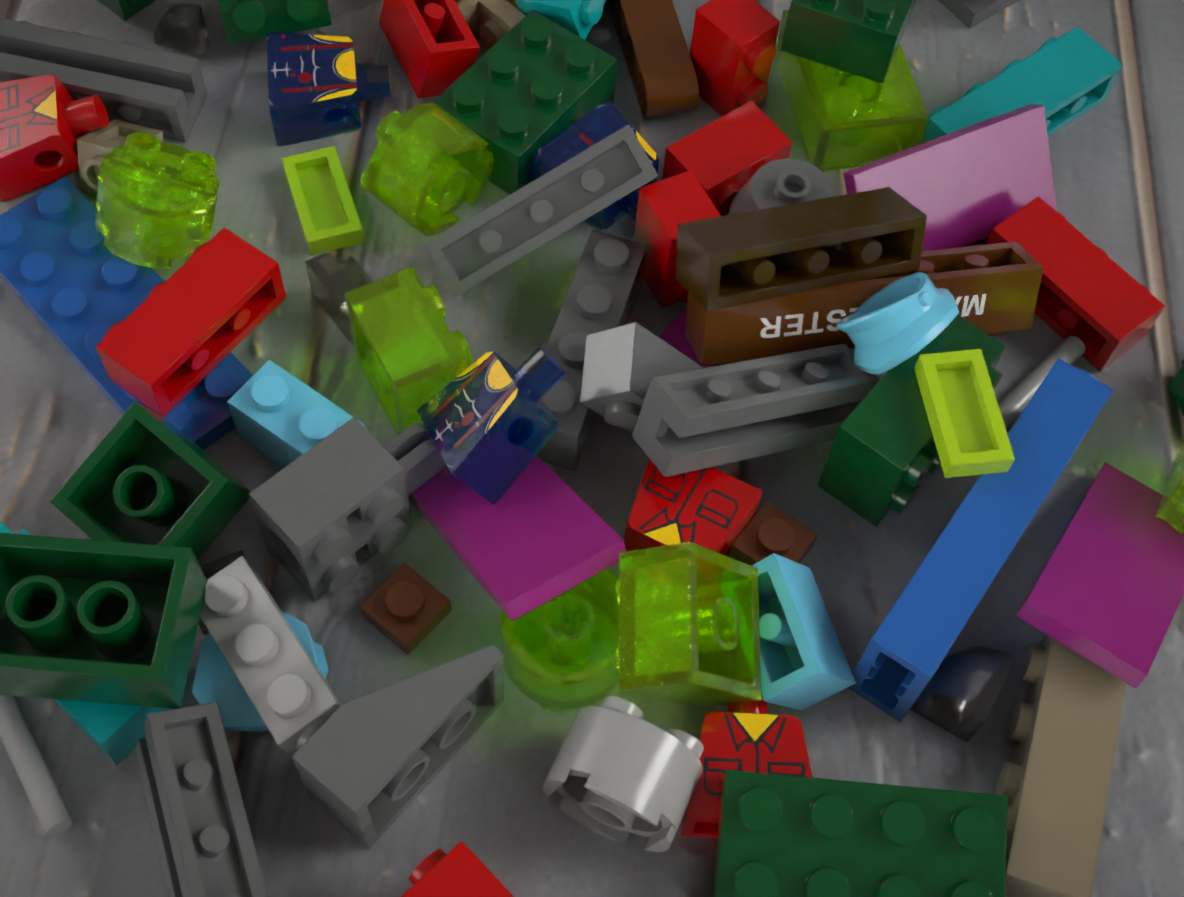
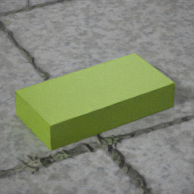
[281,146,364,256]
[914,349,1015,478]

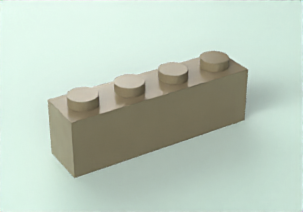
[995,634,1126,897]

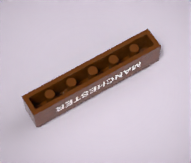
[685,242,1043,366]

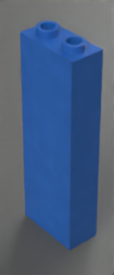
[848,358,1114,723]

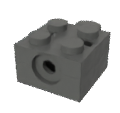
[249,417,449,602]

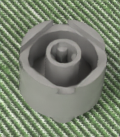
[542,695,704,852]

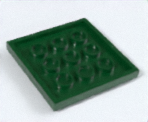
[714,770,1008,897]

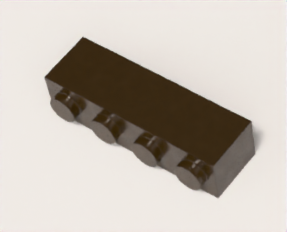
[675,187,927,311]

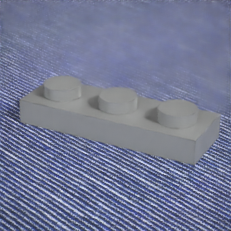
[200,556,342,754]

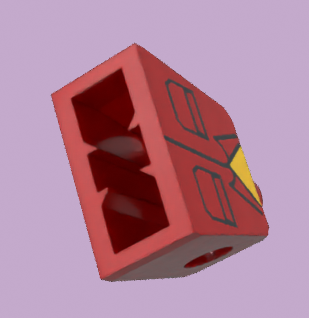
[0,74,109,202]
[624,458,763,600]
[681,680,813,838]

